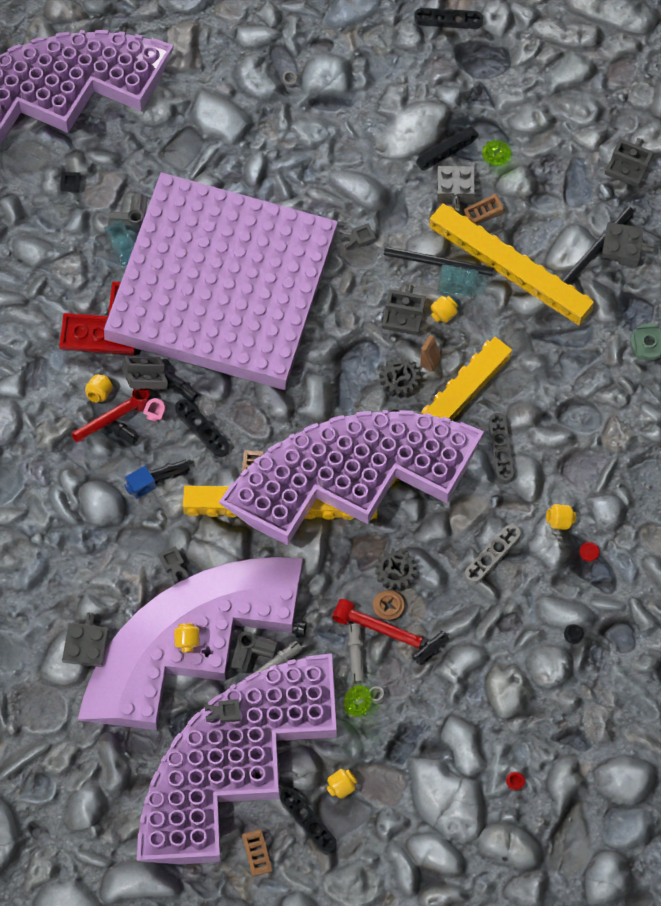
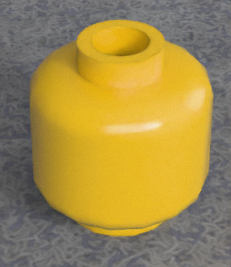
[430,296,458,323]
[85,374,113,403]
[546,504,576,530]
[174,623,200,653]
[326,769,358,799]

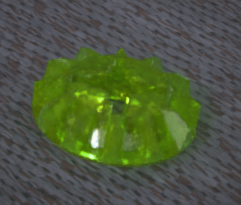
[482,138,511,166]
[344,685,373,718]

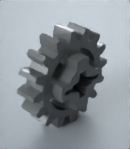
[379,357,420,398]
[375,548,417,591]

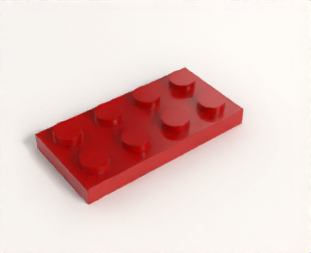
[59,313,135,355]

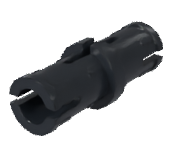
[164,372,198,403]
[106,420,139,445]
[150,459,190,481]
[412,631,450,665]

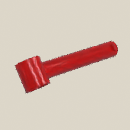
[71,388,149,443]
[331,599,423,649]

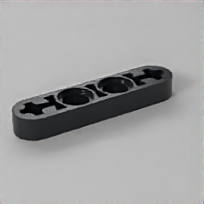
[414,8,483,29]
[416,127,479,171]
[175,399,229,457]
[280,788,337,855]

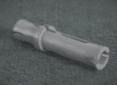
[348,624,364,684]
[254,641,303,673]

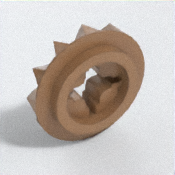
[373,590,404,621]

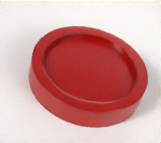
[579,542,599,562]

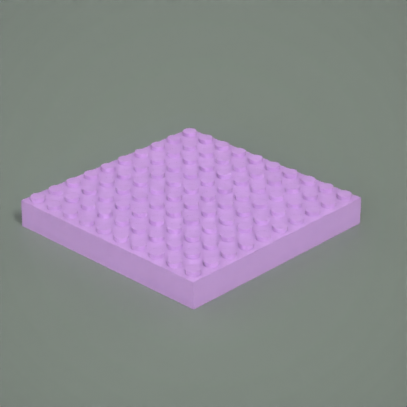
[104,172,338,390]

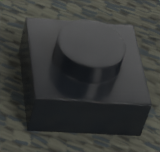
[60,172,81,192]

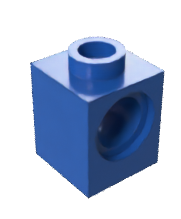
[124,466,156,499]

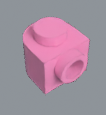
[143,398,166,422]

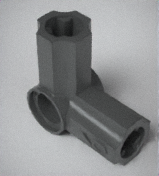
[108,193,148,233]
[230,631,278,673]

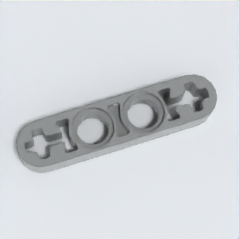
[465,525,520,585]

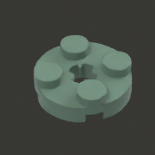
[630,324,661,361]

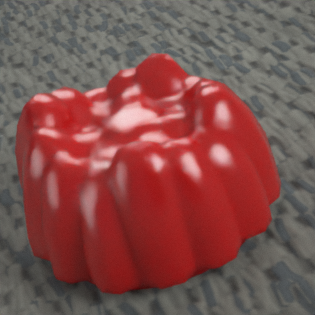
[506,772,525,792]

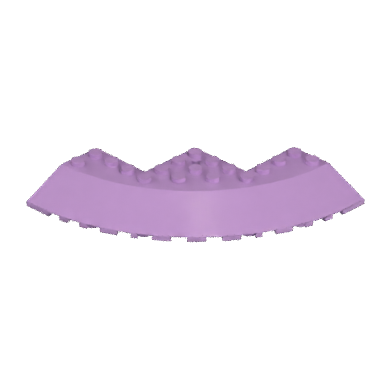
[0,30,174,145]
[219,410,484,545]
[78,557,303,730]
[137,653,337,864]

